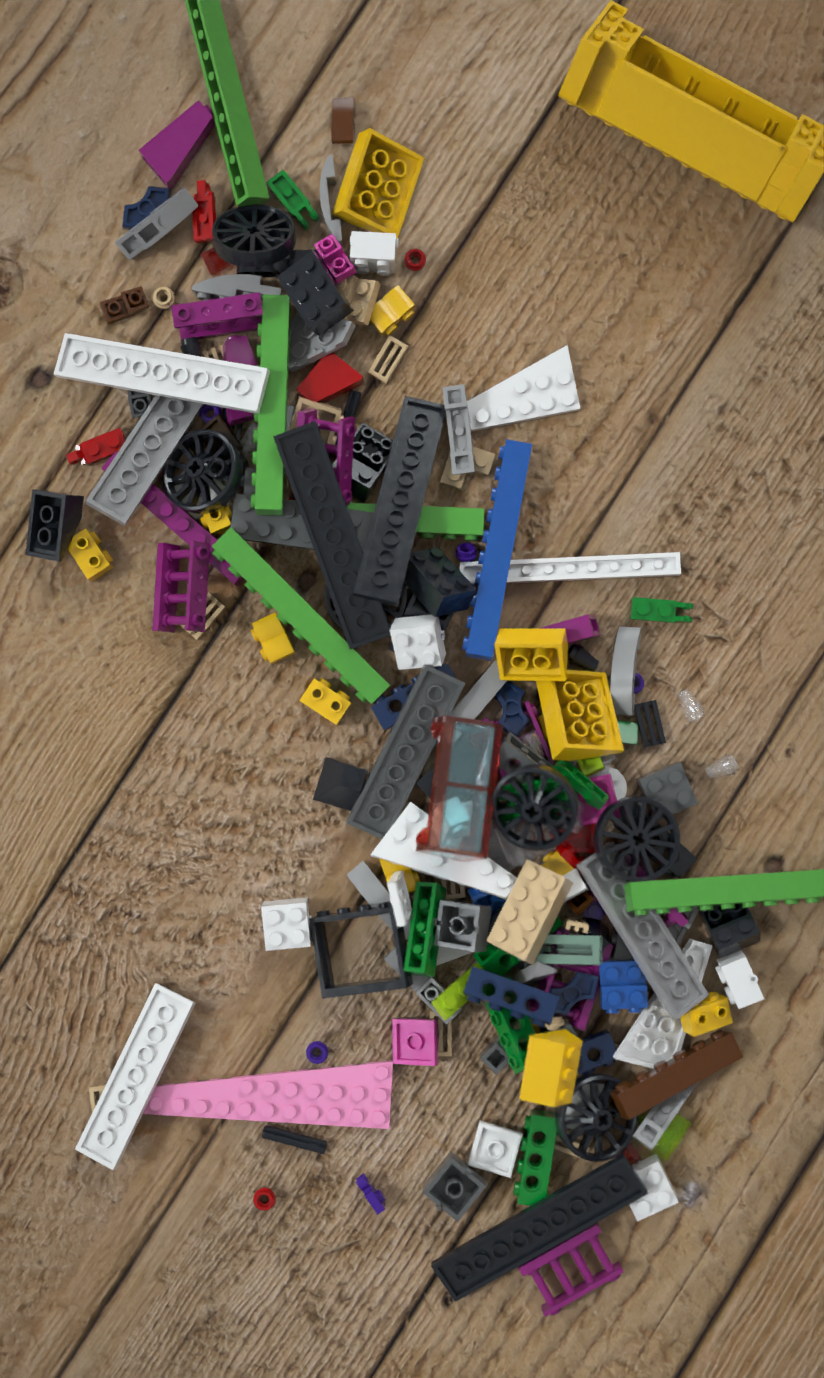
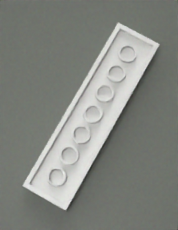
[75,983,196,1170]

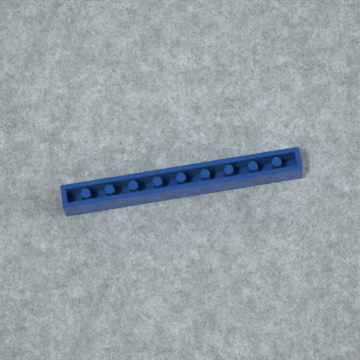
[462,439,532,661]

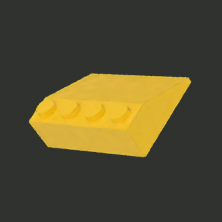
[331,128,425,239]
[536,670,624,761]

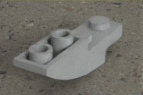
[115,187,198,260]
[192,274,283,301]
[384,947,462,1025]

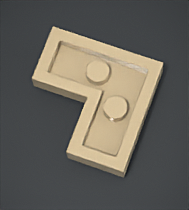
[440,447,495,490]

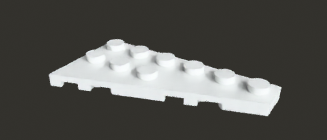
[467,345,580,432]
[371,802,517,899]
[613,938,713,1069]

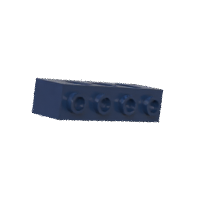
[371,663,456,731]
[464,967,559,1028]
[577,1029,616,1075]

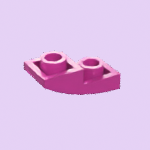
[314,234,357,284]

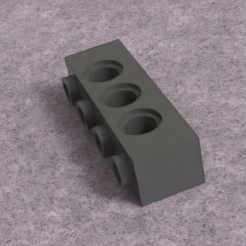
[490,732,578,814]

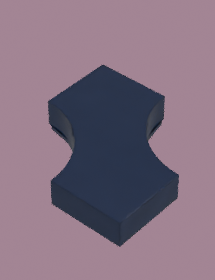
[122,186,171,230]
[495,680,530,738]
[549,971,599,1016]

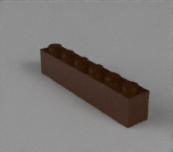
[610,1030,743,1120]

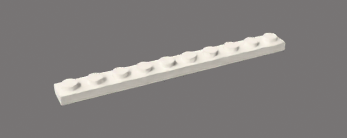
[460,552,681,585]

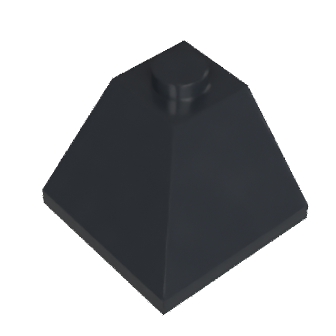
[313,757,368,811]

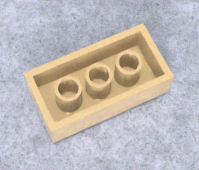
[487,859,573,964]

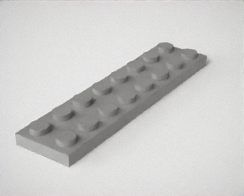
[86,395,204,526]
[576,841,709,1020]

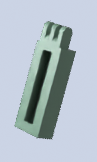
[518,935,603,965]

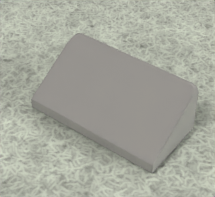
[514,961,557,986]

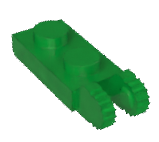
[266,169,320,230]
[630,597,694,623]
[552,760,609,810]

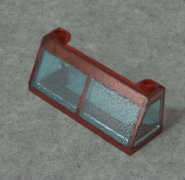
[416,715,503,862]

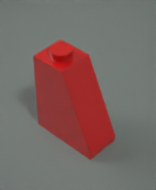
[296,352,364,403]

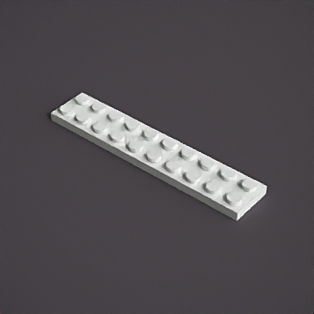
[54,333,270,414]

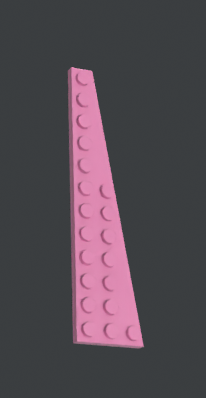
[143,1060,393,1129]

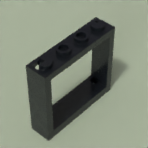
[309,901,413,999]

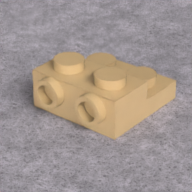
[337,275,381,325]
[288,396,344,445]

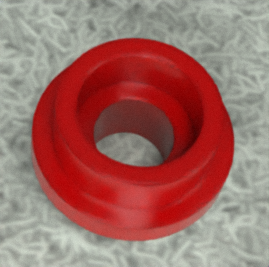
[404,249,426,271]
[253,1187,276,1211]

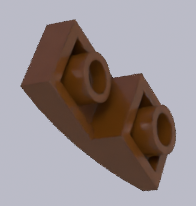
[331,97,356,144]
[100,286,149,325]

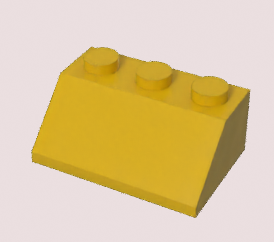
[495,628,568,681]
[519,1029,583,1107]

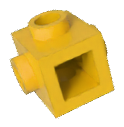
[200,506,232,538]

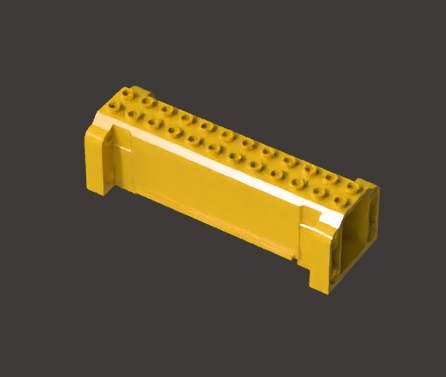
[558,0,824,223]

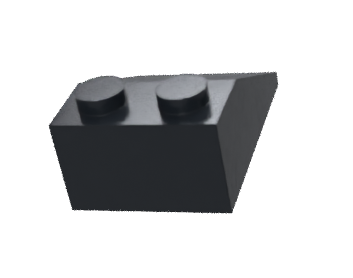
[25,489,84,562]

